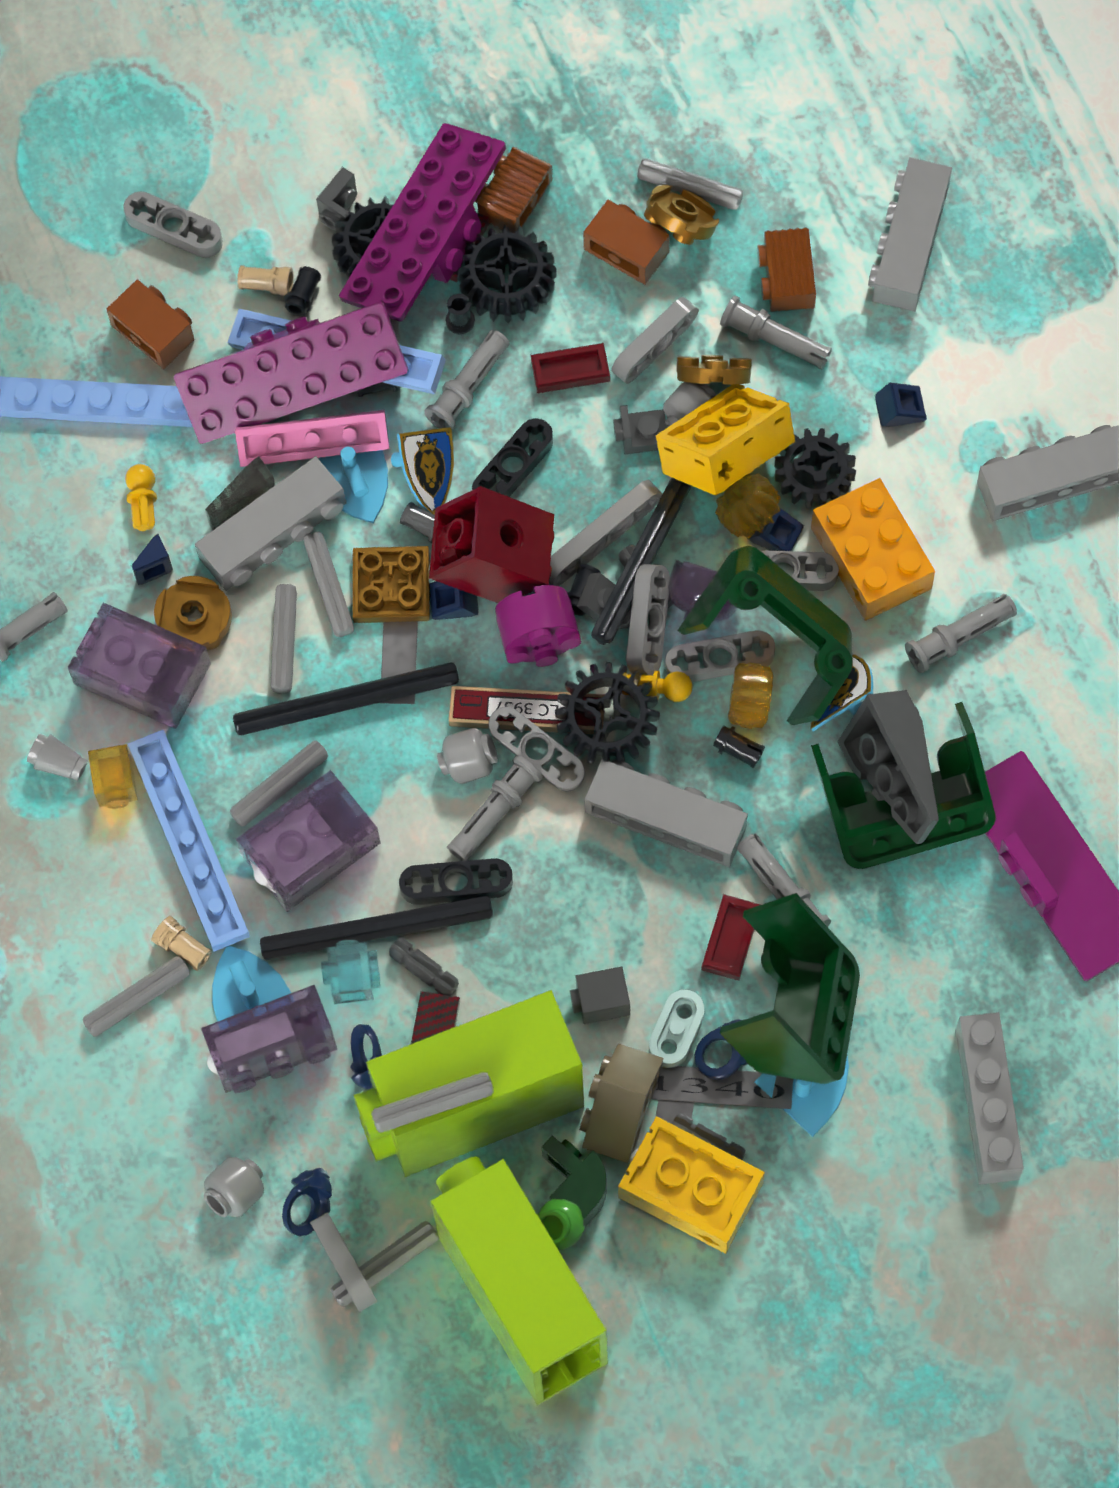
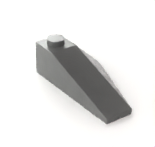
[837,690,939,844]

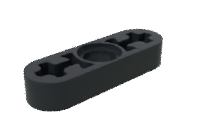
[472,418,553,497]
[399,858,513,905]

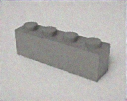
[868,157,952,311]
[977,425,1119,522]
[195,456,346,591]
[584,759,748,868]
[956,1012,1024,1184]

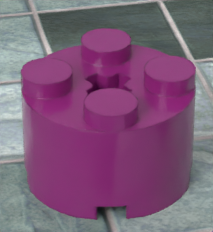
[495,585,581,667]

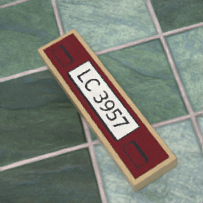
[449,686,605,735]

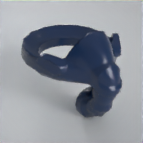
[694,1019,748,1080]
[350,1024,382,1090]
[282,1168,332,1236]

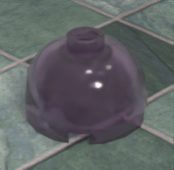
[668,560,738,622]

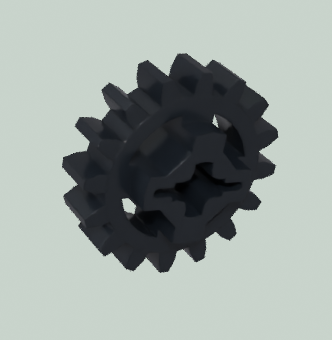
[774,428,856,509]

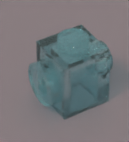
[321,940,381,1004]

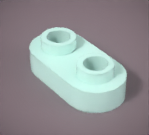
[649,990,704,1068]

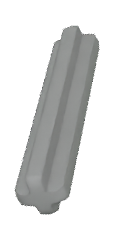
[638,158,743,210]
[303,532,354,637]
[271,584,297,693]
[230,741,328,827]
[83,956,190,1037]
[372,1072,493,1132]
[331,1221,438,1307]

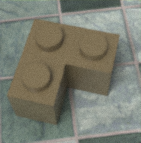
[580,1043,664,1163]

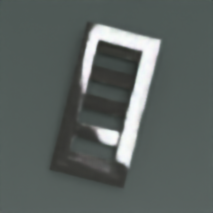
[205,456,275,530]

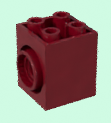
[429,486,554,603]

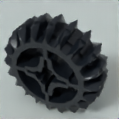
[331,196,394,280]
[457,225,557,324]
[555,662,660,765]

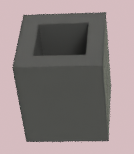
[570,966,630,1024]

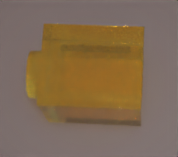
[88,744,138,809]

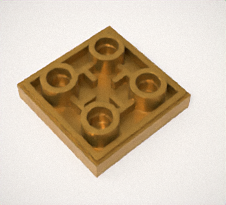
[353,546,430,623]

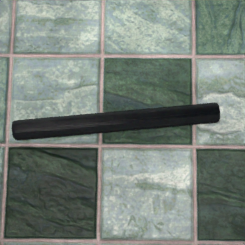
[591,477,692,645]
[233,662,459,735]
[260,896,493,960]

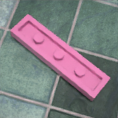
[235,410,390,467]

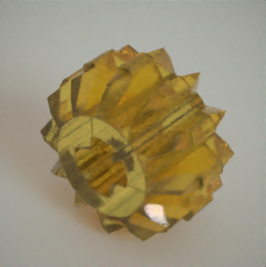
[715,473,781,539]
[728,662,774,729]

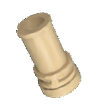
[237,265,294,296]
[151,916,212,971]

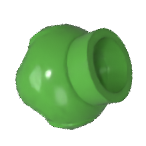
[537,1199,585,1250]

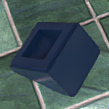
[875,382,927,427]
[747,505,804,551]
[132,534,173,585]
[429,581,478,620]

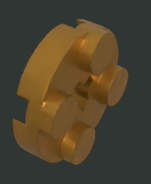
[644,185,719,245]
[676,355,752,384]
[154,576,232,652]

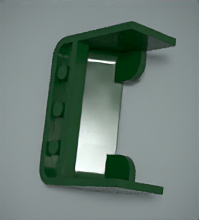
[677,546,853,725]
[811,702,996,869]
[720,893,860,1084]

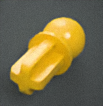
[125,464,157,531]
[622,670,693,702]

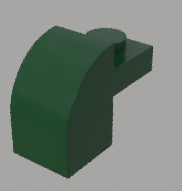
[541,1135,607,1227]

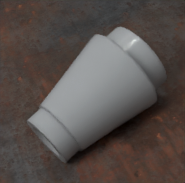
[27,734,88,781]

